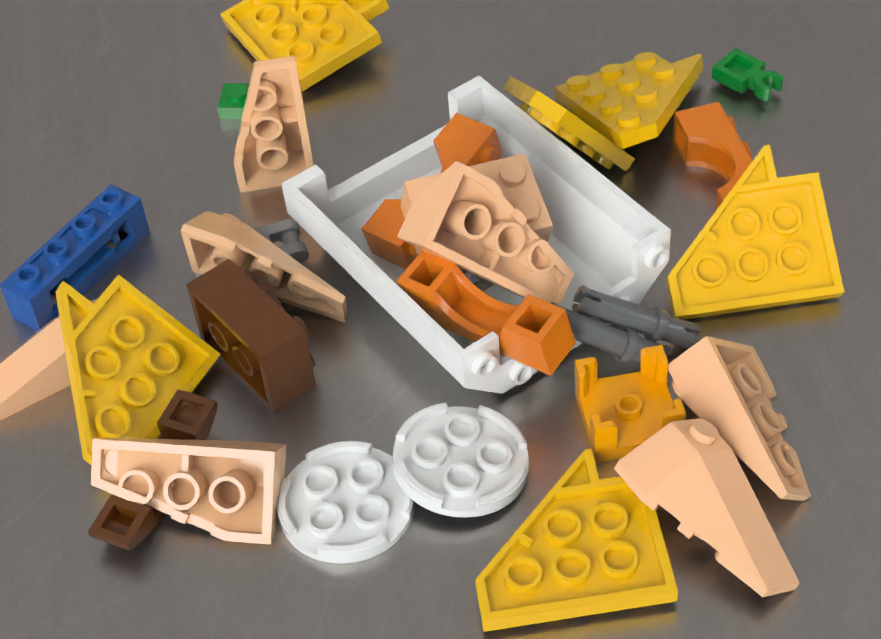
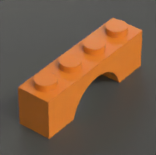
[673,102,753,210]
[361,113,503,269]
[396,250,576,376]

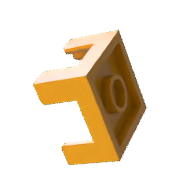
[575,345,686,463]

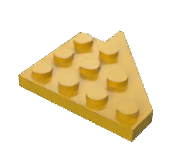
[220,0,389,92]
[554,52,704,149]
[502,76,635,172]
[666,145,845,320]
[55,275,221,466]
[475,448,678,632]

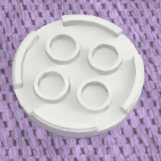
[392,403,529,518]
[276,441,415,564]

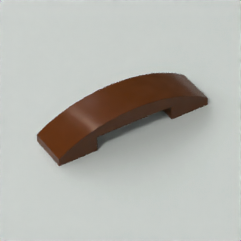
[88,389,218,551]

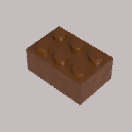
[186,259,316,414]

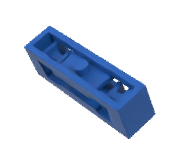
[0,184,150,331]

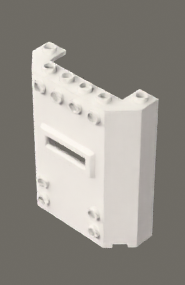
[282,76,671,394]

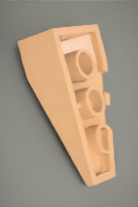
[233,56,314,193]
[397,161,574,306]
[181,211,348,323]
[0,299,96,421]
[668,336,811,501]
[614,418,800,597]
[91,438,286,544]

